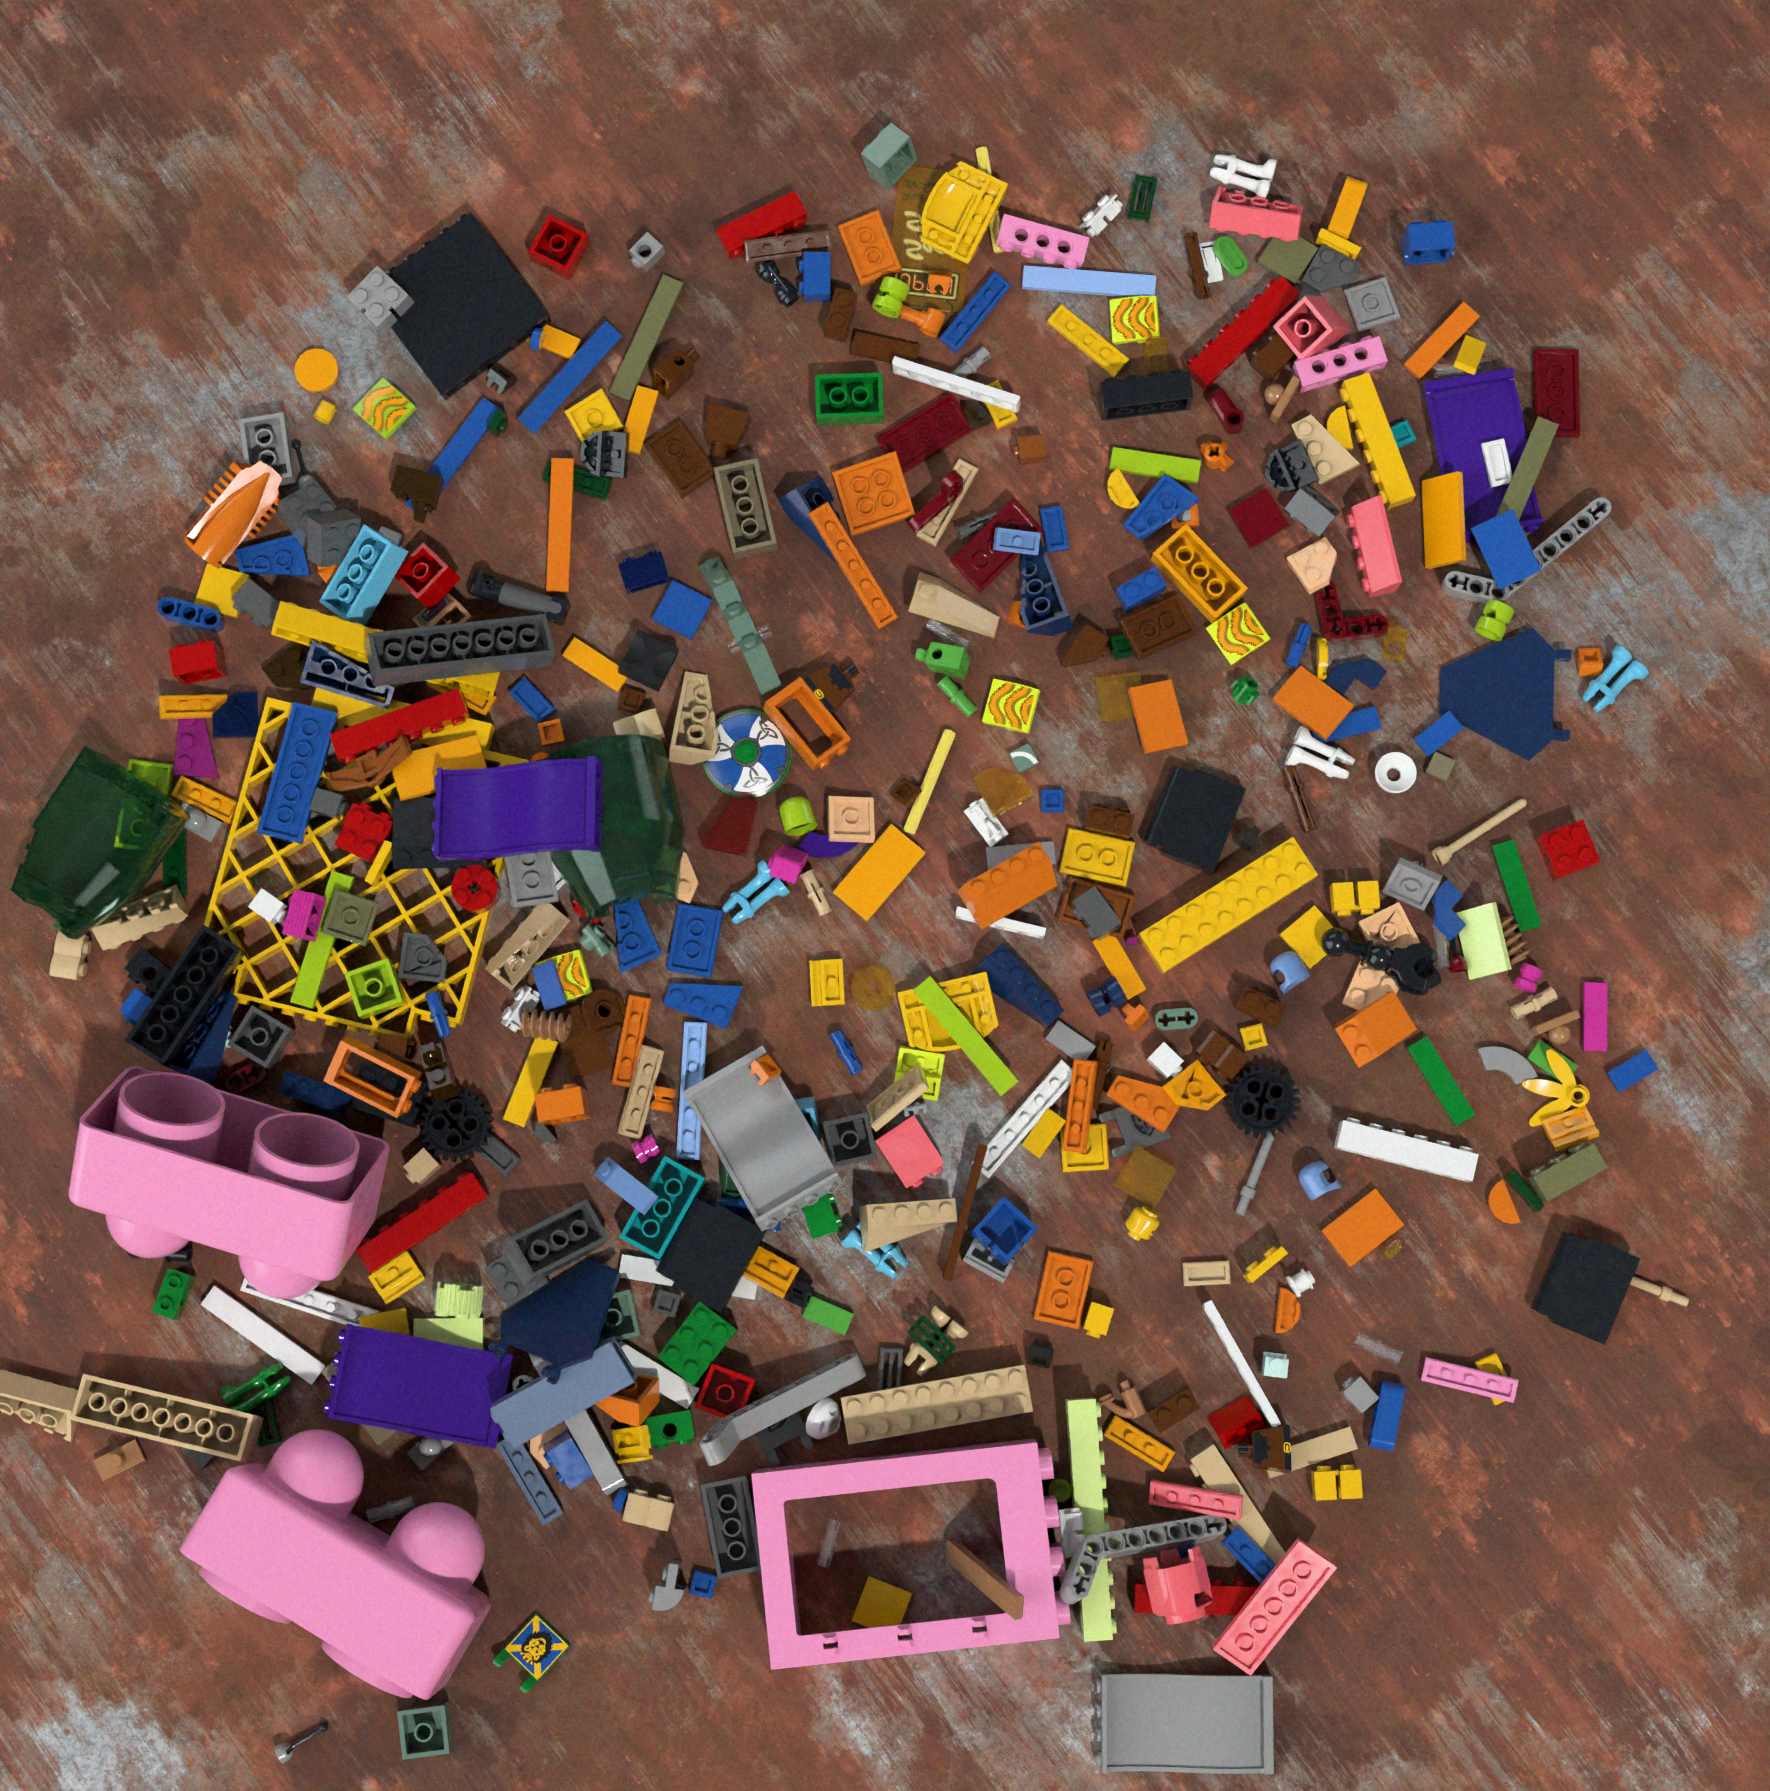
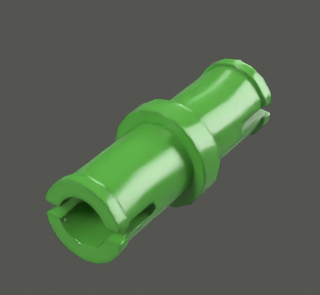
[937,675,978,718]

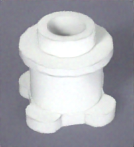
[1285,1268,1315,1298]

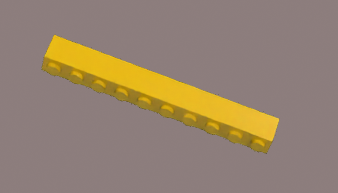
[271,601,500,701]

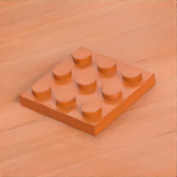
[832,451,916,537]

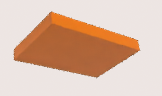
[837,210,902,287]
[1272,665,1354,741]
[1128,679,1189,754]
[1321,1188,1404,1268]
[1033,1251,1094,1329]

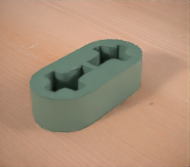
[1154,1008,1198,1031]

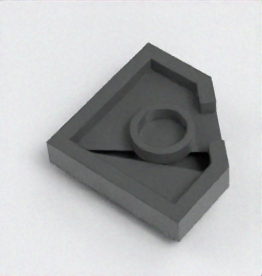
[1301,244,1361,294]
[398,932,448,983]

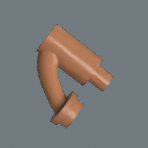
[1098,1380,1147,1419]

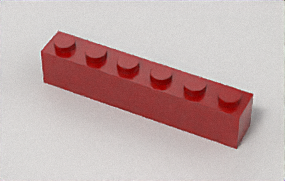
[1186,275,1301,391]
[329,688,470,764]
[355,1172,490,1274]
[1133,1578,1261,1615]

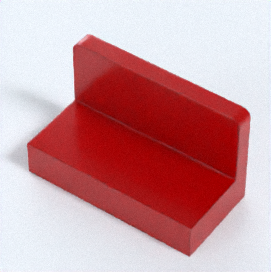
[1207,1395,1265,1450]

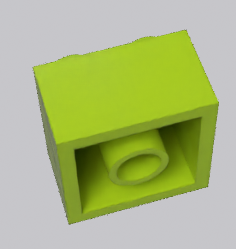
[344,958,407,1019]

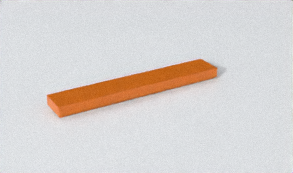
[546,458,575,593]
[808,502,898,630]

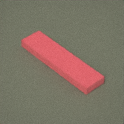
[1149,1479,1244,1520]

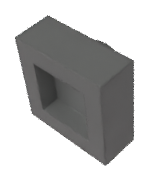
[652,1289,682,1318]

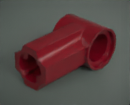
[1207,389,1244,434]

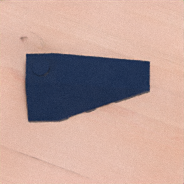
[778,474,841,567]
[1020,543,1074,636]
[169,991,237,1084]

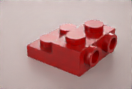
[334,802,393,864]

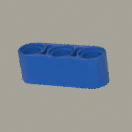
[157,597,225,633]
[1368,1380,1405,1452]

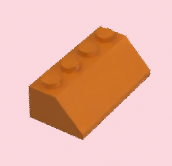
[957,842,1058,930]

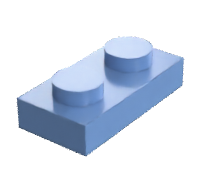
[993,528,1041,555]

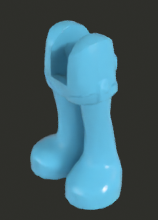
[1582,645,1649,712]
[722,860,790,924]
[840,1221,908,1279]

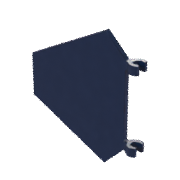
[1439,628,1572,761]
[488,1258,621,1385]

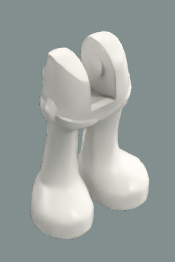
[1210,154,1277,198]
[1285,726,1355,779]

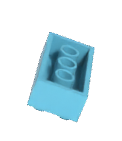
[319,524,409,626]

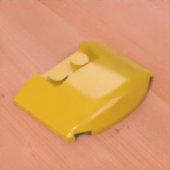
[920,161,1008,265]
[897,972,999,1052]

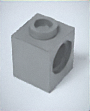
[629,232,665,272]
[1340,1376,1379,1413]

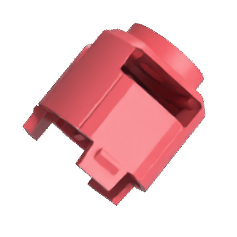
[1143,1546,1213,1624]

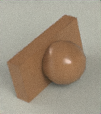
[1264,376,1300,423]
[1531,1010,1581,1045]

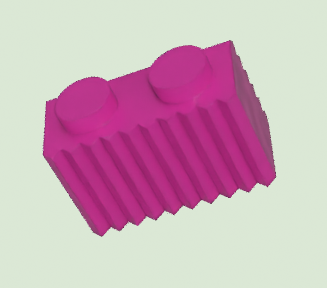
[767,844,809,884]
[282,889,327,942]

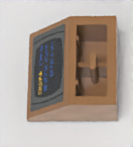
[412,593,475,627]

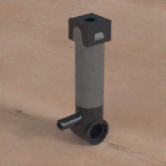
[467,571,571,626]

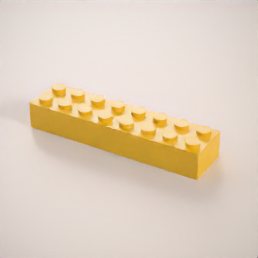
[1137,837,1318,975]

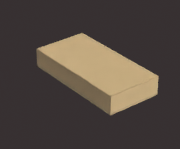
[1182,1261,1231,1286]

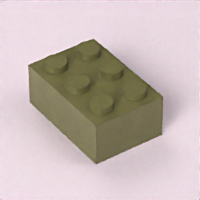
[1524,1142,1608,1202]

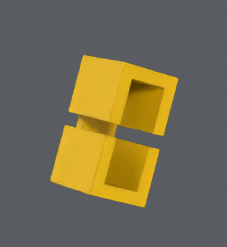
[1329,881,1380,917]
[1311,1464,1363,1501]

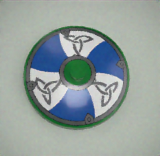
[702,709,792,799]

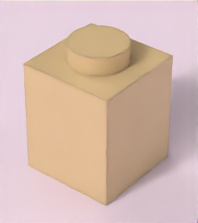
[403,1148,442,1184]

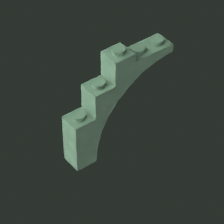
[699,557,782,695]

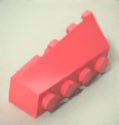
[1209,186,1303,241]

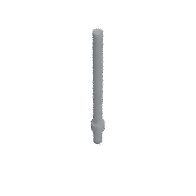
[1235,1088,1294,1216]

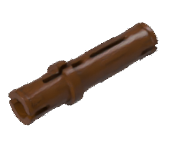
[1183,232,1212,300]
[1281,765,1317,833]
[1092,1040,1114,1111]

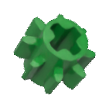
[1230,677,1260,704]

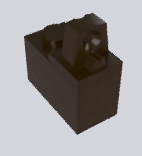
[390,465,444,524]
[419,1042,459,1103]

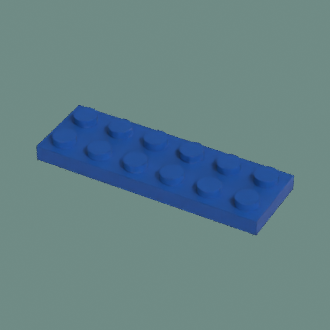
[257,702,339,845]

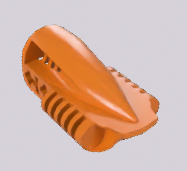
[183,460,282,569]

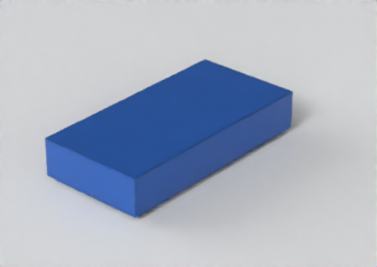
[1039,505,1070,554]
[508,677,555,724]
[1414,711,1464,757]
[532,961,568,1011]
[1606,1049,1659,1093]

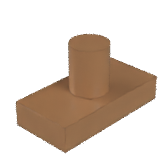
[93,1439,147,1482]

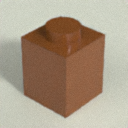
[1013,434,1047,465]

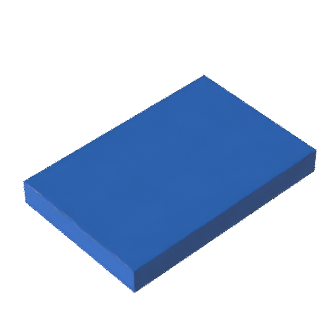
[1471,509,1541,590]
[666,903,724,978]

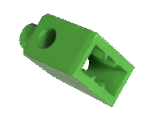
[915,642,971,680]

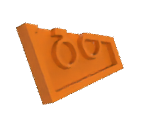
[1105,1075,1180,1133]

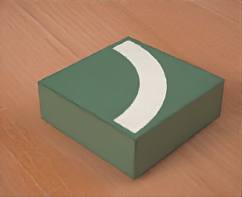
[1008,743,1039,774]

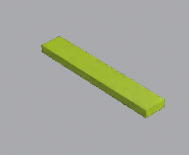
[290,871,355,1009]
[913,976,1019,1097]

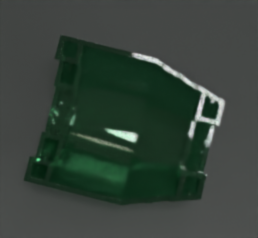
[542,734,686,921]
[11,746,191,940]

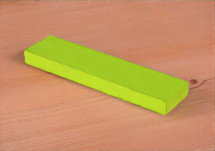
[1109,447,1201,484]

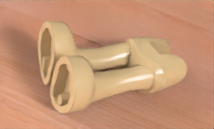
[904,1305,969,1376]

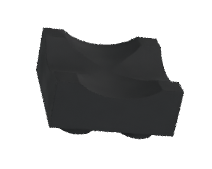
[618,629,679,692]

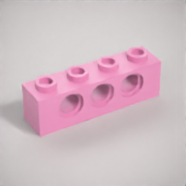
[995,214,1089,269]
[1292,336,1388,393]

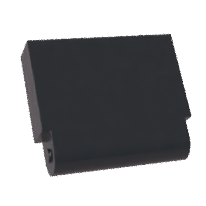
[1142,766,1246,875]
[656,1197,767,1313]
[1531,1231,1641,1345]

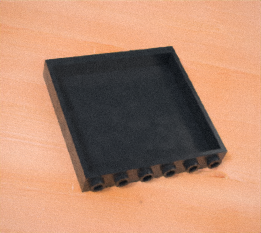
[386,212,552,400]

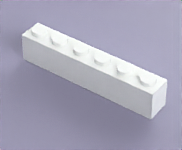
[1334,1117,1479,1182]

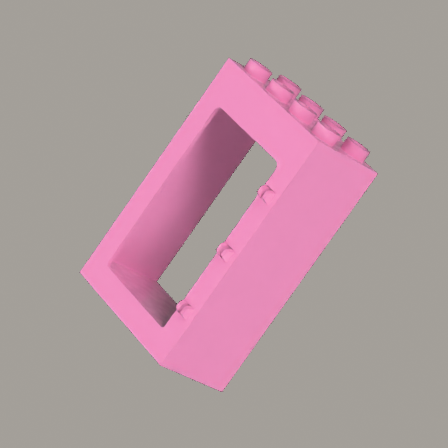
[751,1438,1071,1670]

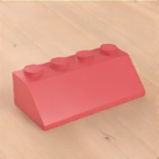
[1346,495,1402,598]

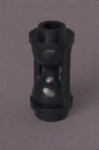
[757,260,800,308]

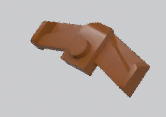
[326,735,412,793]

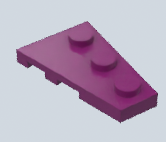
[173,718,220,779]

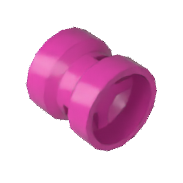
[1513,963,1544,993]
[631,1134,661,1164]

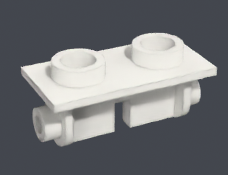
[1079,194,1123,237]
[964,798,1009,847]
[500,985,540,1033]
[1059,1508,1085,1558]

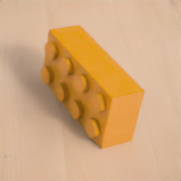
[1151,524,1248,623]

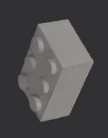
[239,412,298,487]

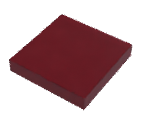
[1228,488,1290,549]

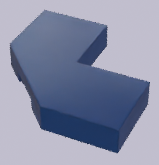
[1431,879,1466,941]

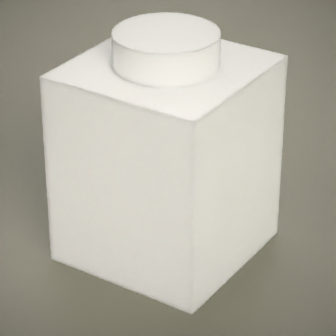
[248,888,288,925]
[1147,1042,1184,1079]

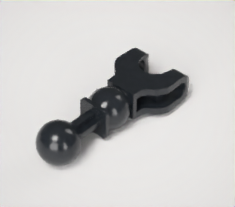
[1321,928,1438,996]

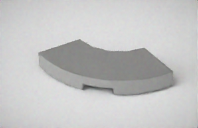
[1477,1046,1538,1085]

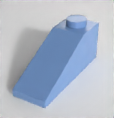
[594,1157,658,1215]

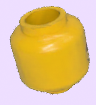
[1125,1205,1160,1241]

